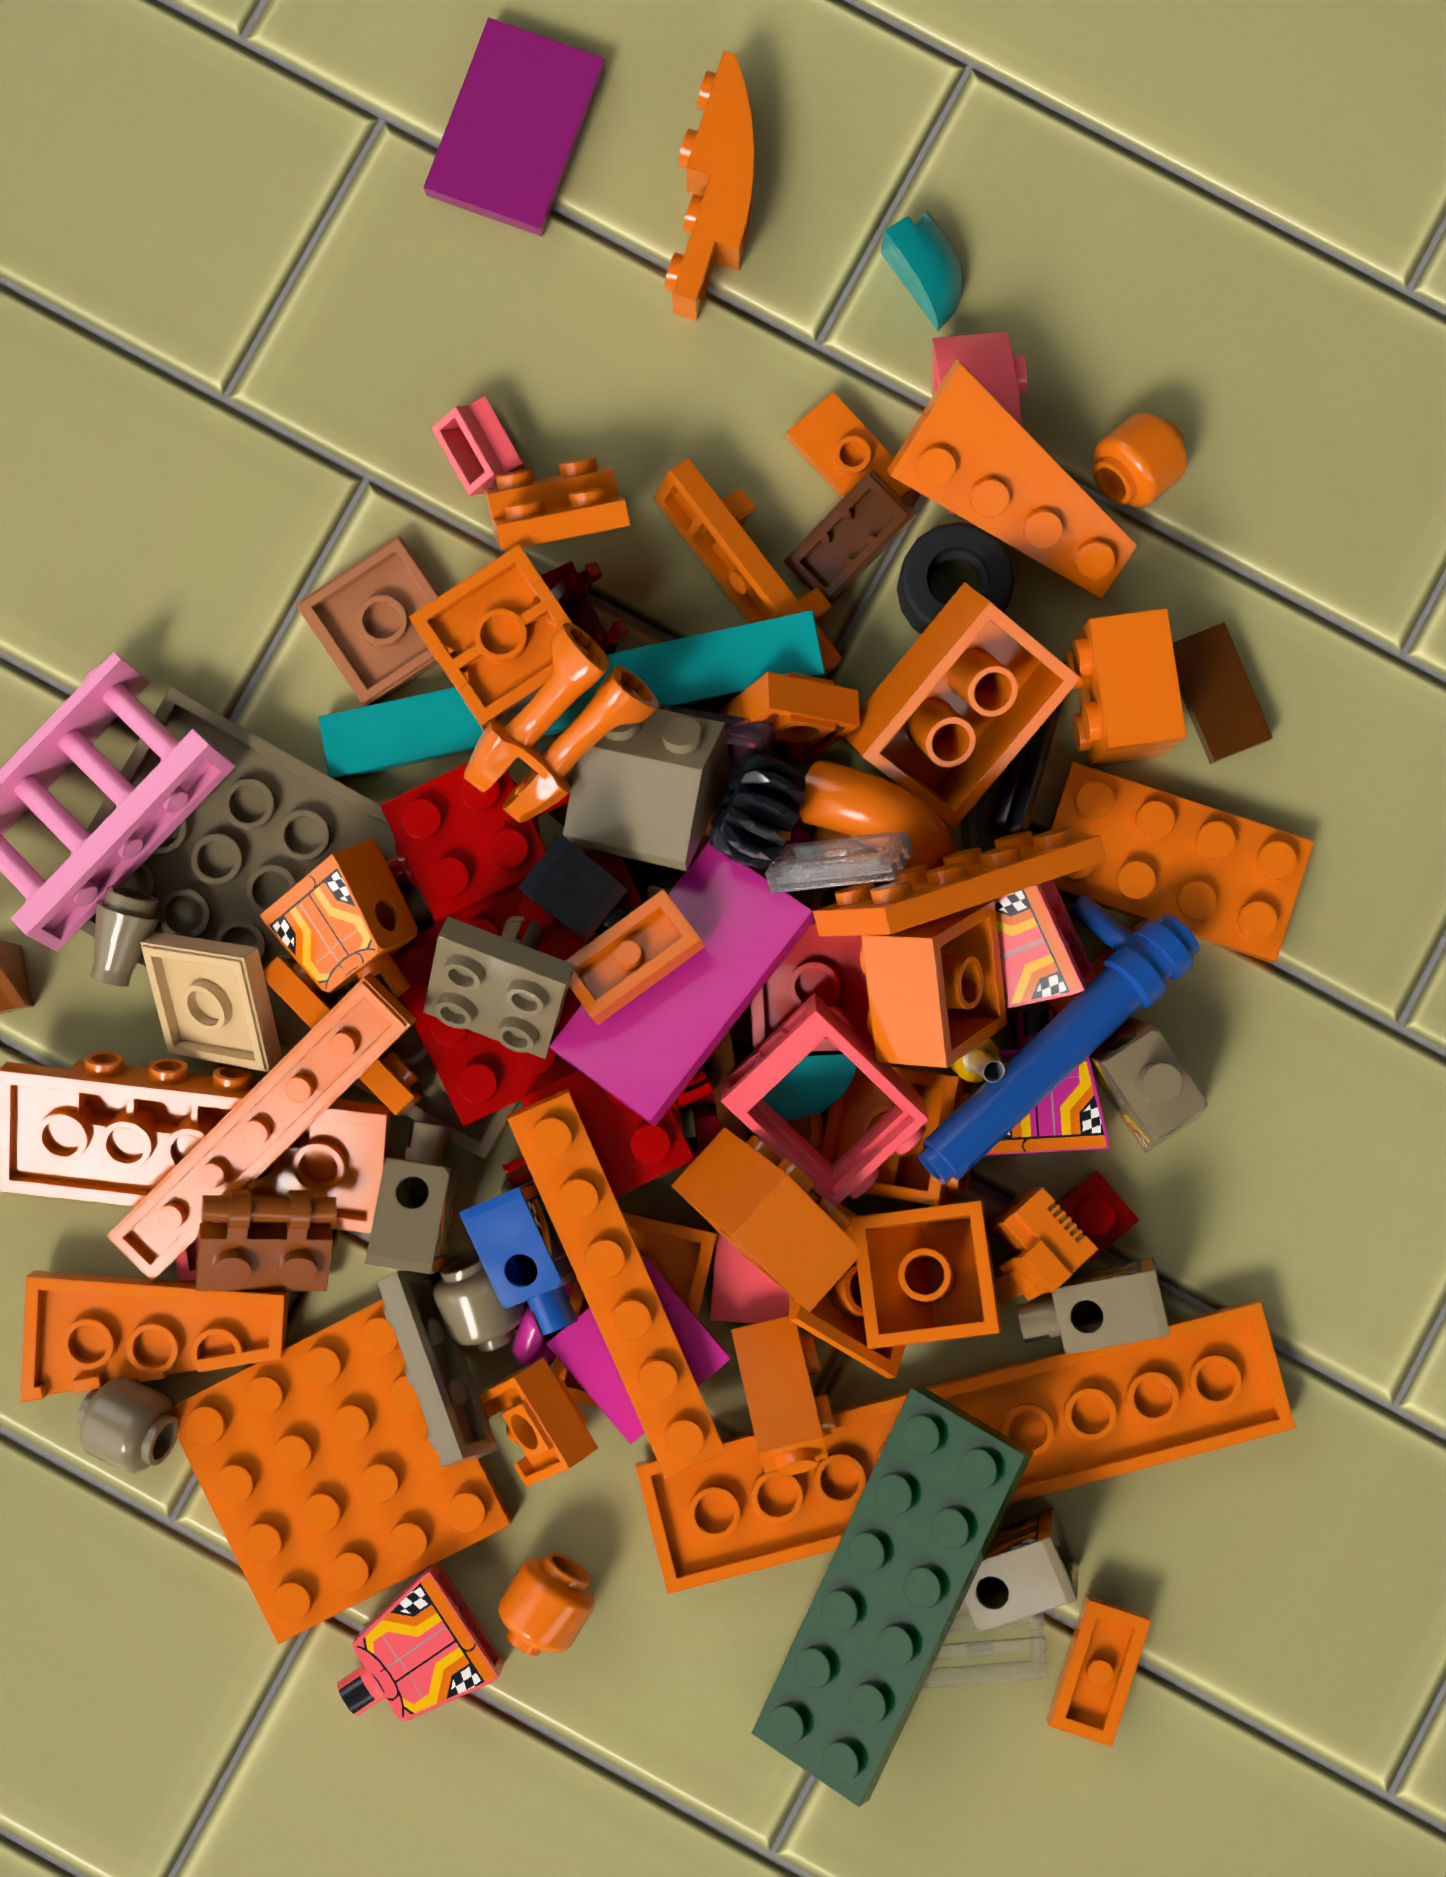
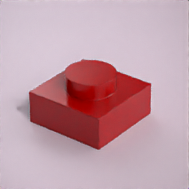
[1055,1170,1139,1262]

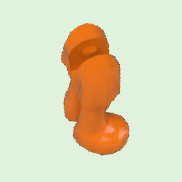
[464,622,659,823]

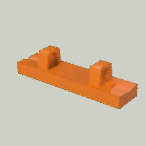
[653,458,843,679]

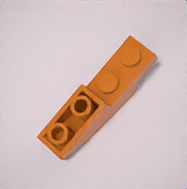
[664,51,754,321]

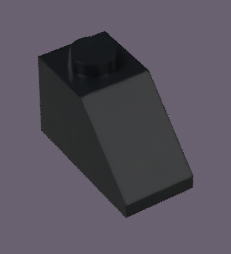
[518,834,631,944]

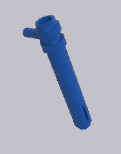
[917,894,1200,1184]

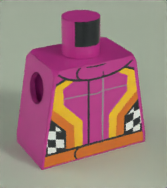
[985,1009,1109,1155]

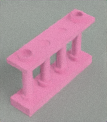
[0,651,236,952]

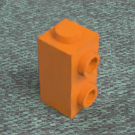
[731,1316,836,1476]

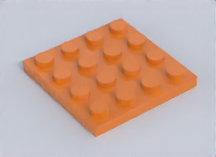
[173,1299,513,1644]

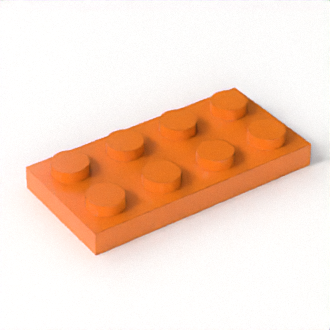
[1048,762,1315,963]
[813,828,1106,937]

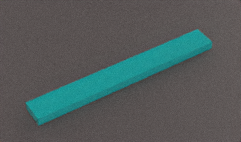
[318,610,827,781]

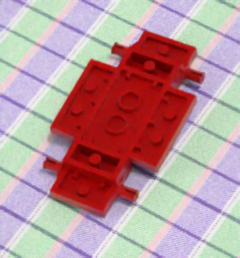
[379,763,714,1198]

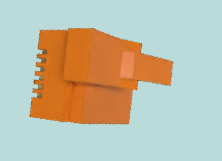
[987,1187,1098,1304]

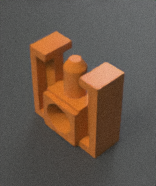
[719,672,860,762]
[479,1357,599,1487]

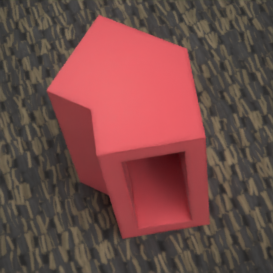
[431,396,525,496]

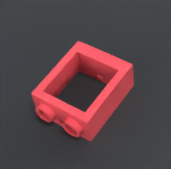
[721,993,929,1206]

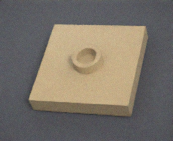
[140,932,283,1072]

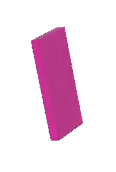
[549,841,815,1127]

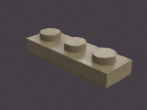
[377,1271,498,1468]

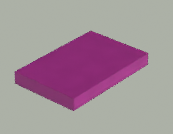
[423,17,605,237]

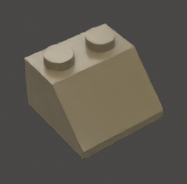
[563,709,731,871]

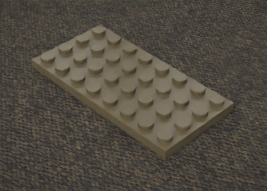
[80,687,521,1160]

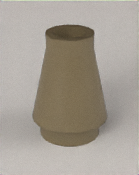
[90,886,161,987]

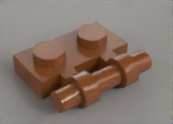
[195,1189,337,1291]

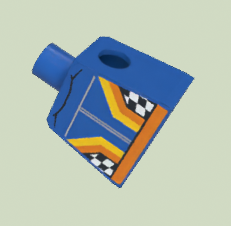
[459,1182,578,1336]

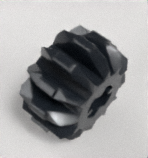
[709,752,806,870]

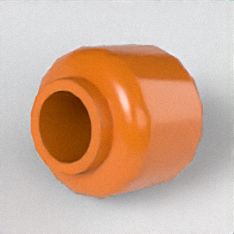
[1093,412,1187,508]
[498,1552,595,1656]

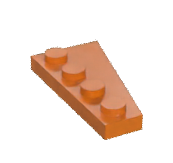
[887,358,1137,599]
[20,1271,289,1403]

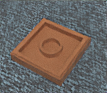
[295,534,440,707]

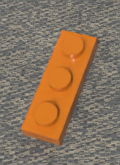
[263,956,423,1116]

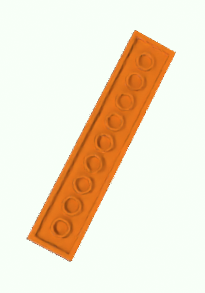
[635,1300,1296,1594]

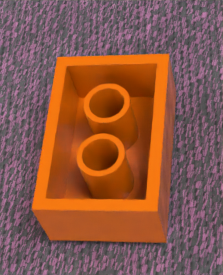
[845,582,1081,828]

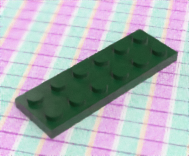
[751,1386,1034,1807]

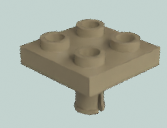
[423,916,575,1059]

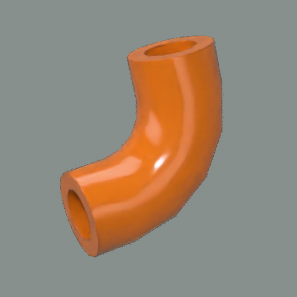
[799,760,957,871]

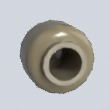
[432,1251,527,1352]
[77,1377,180,1473]

